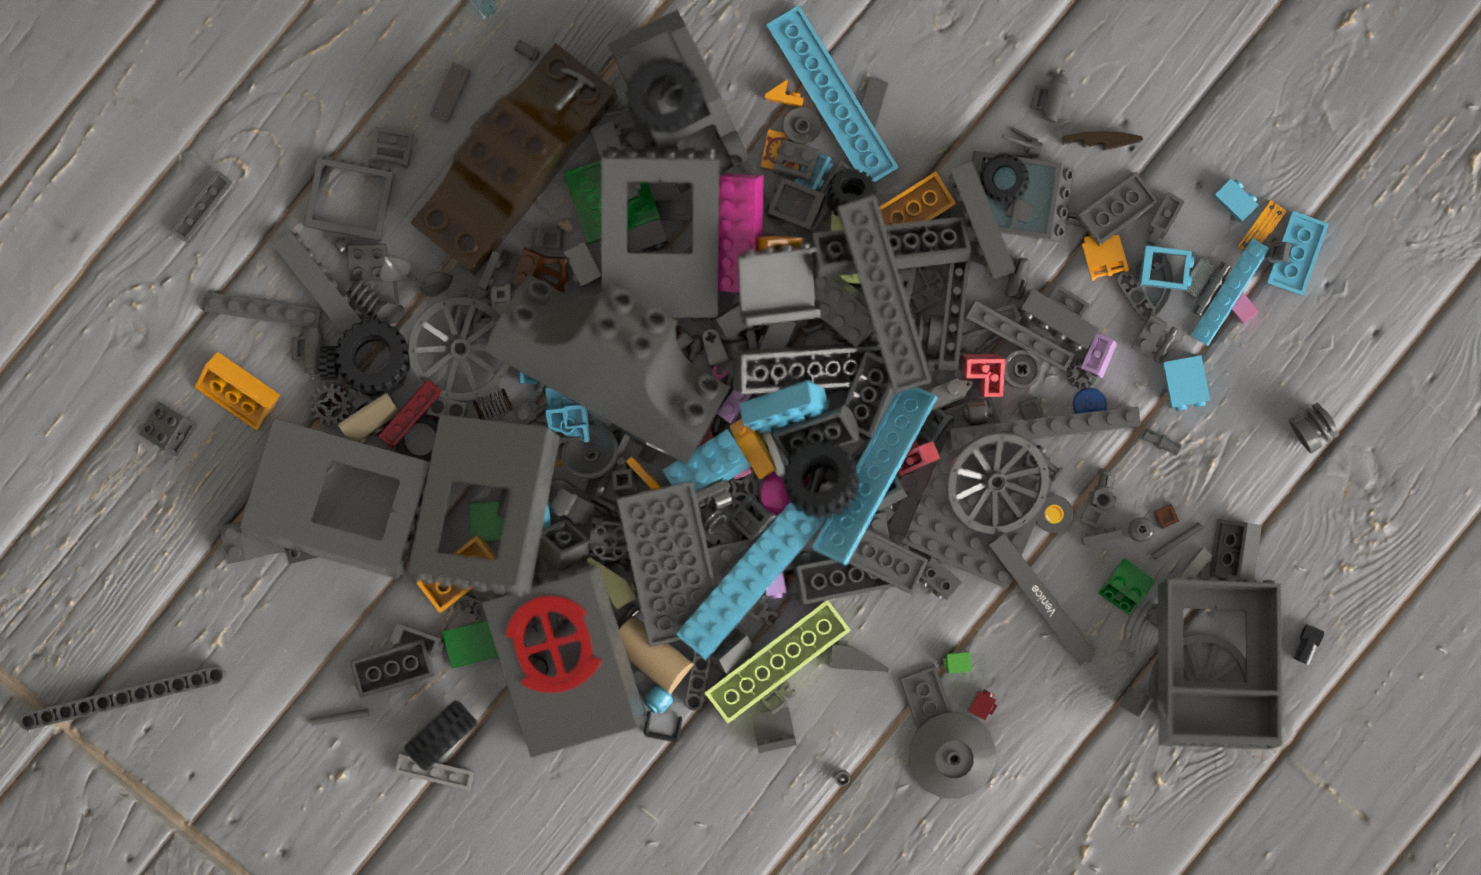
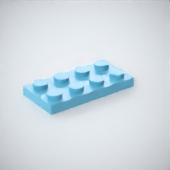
[1267,211,1329,296]

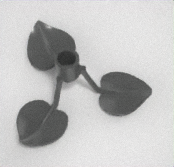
[374,255,453,324]

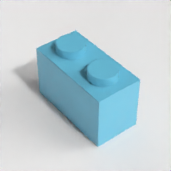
[1213,178,1258,223]

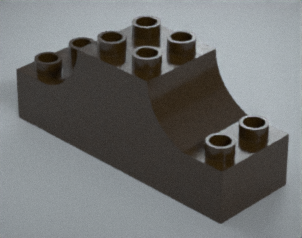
[410,43,619,275]

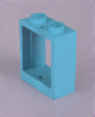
[1139,246,1194,291]

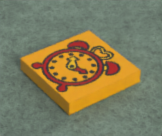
[761,129,804,170]

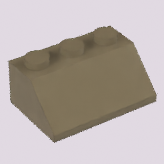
[338,393,400,443]

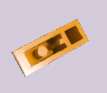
[729,418,776,479]

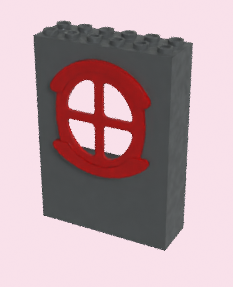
[482,564,647,758]

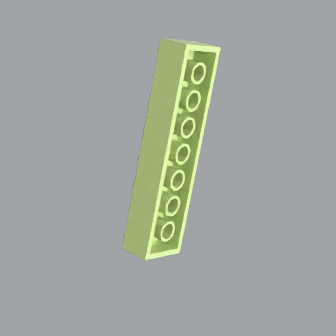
[705,600,851,723]

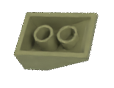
[587,558,637,609]

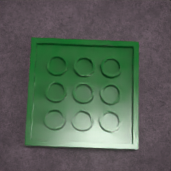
[563,159,661,245]

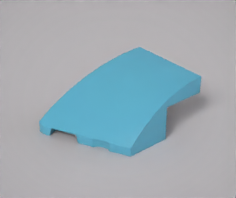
[545,386,589,442]

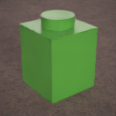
[943,652,972,673]

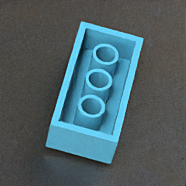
[739,381,829,434]
[663,429,751,491]

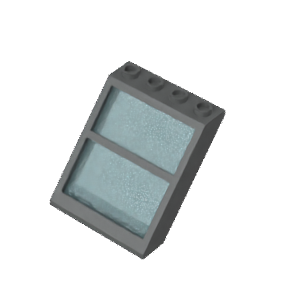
[963,151,1074,242]

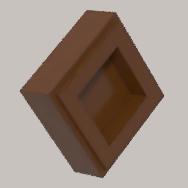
[1154,504,1179,529]

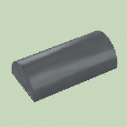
[773,406,859,459]
[350,639,435,698]

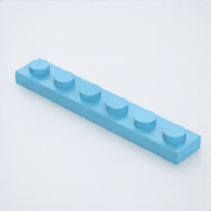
[1191,238,1270,346]

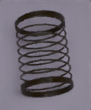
[473,388,513,420]

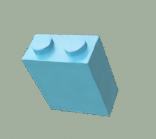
[1162,355,1210,411]

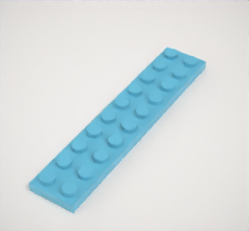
[766,5,899,182]
[812,387,937,565]
[676,503,827,660]

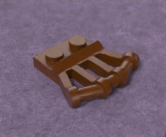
[511,247,569,293]

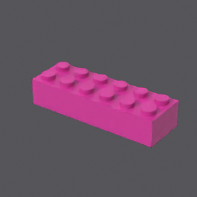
[718,173,763,292]

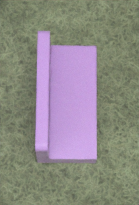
[1081,333,1117,378]

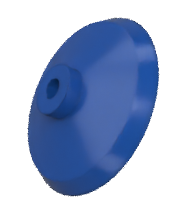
[1073,387,1107,414]

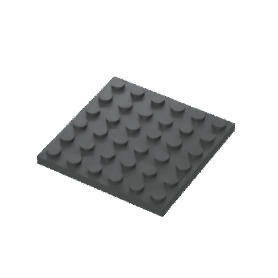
[901,437,1052,589]

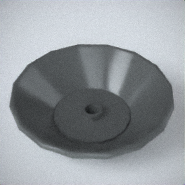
[909,712,996,799]

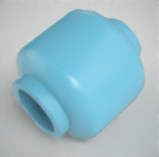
[644,685,673,714]

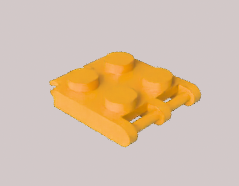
[1082,235,1129,281]

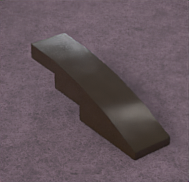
[1062,131,1143,151]

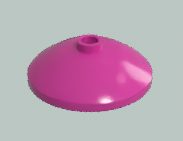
[760,471,809,517]

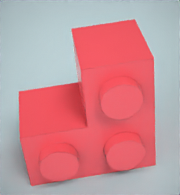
[961,354,1005,397]
[898,439,940,476]

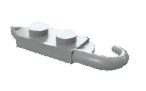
[927,378,973,411]

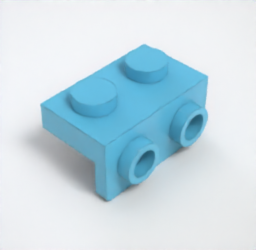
[794,153,833,191]

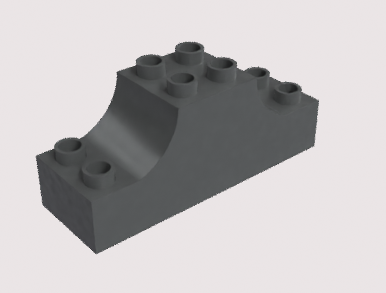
[484,274,730,464]

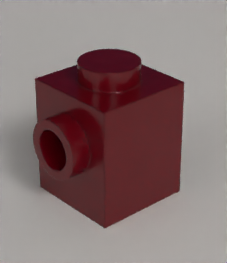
[967,689,997,720]

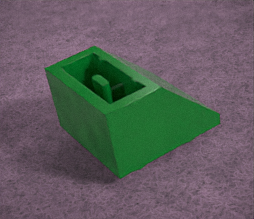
[1098,558,1155,615]

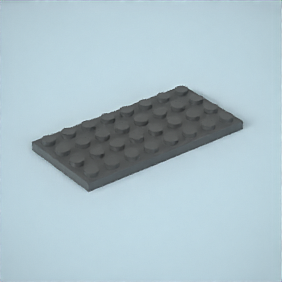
[617,480,716,647]

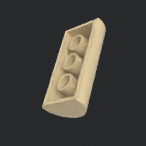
[619,617,694,694]

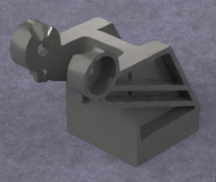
[608,10,749,193]

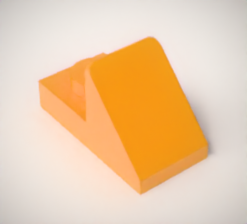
[764,79,804,107]

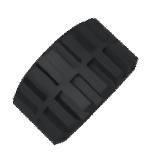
[980,153,1030,204]
[827,169,877,216]

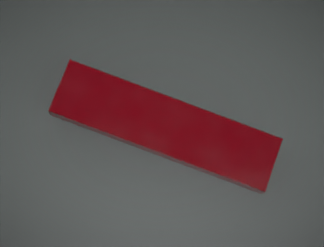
[378,378,442,449]

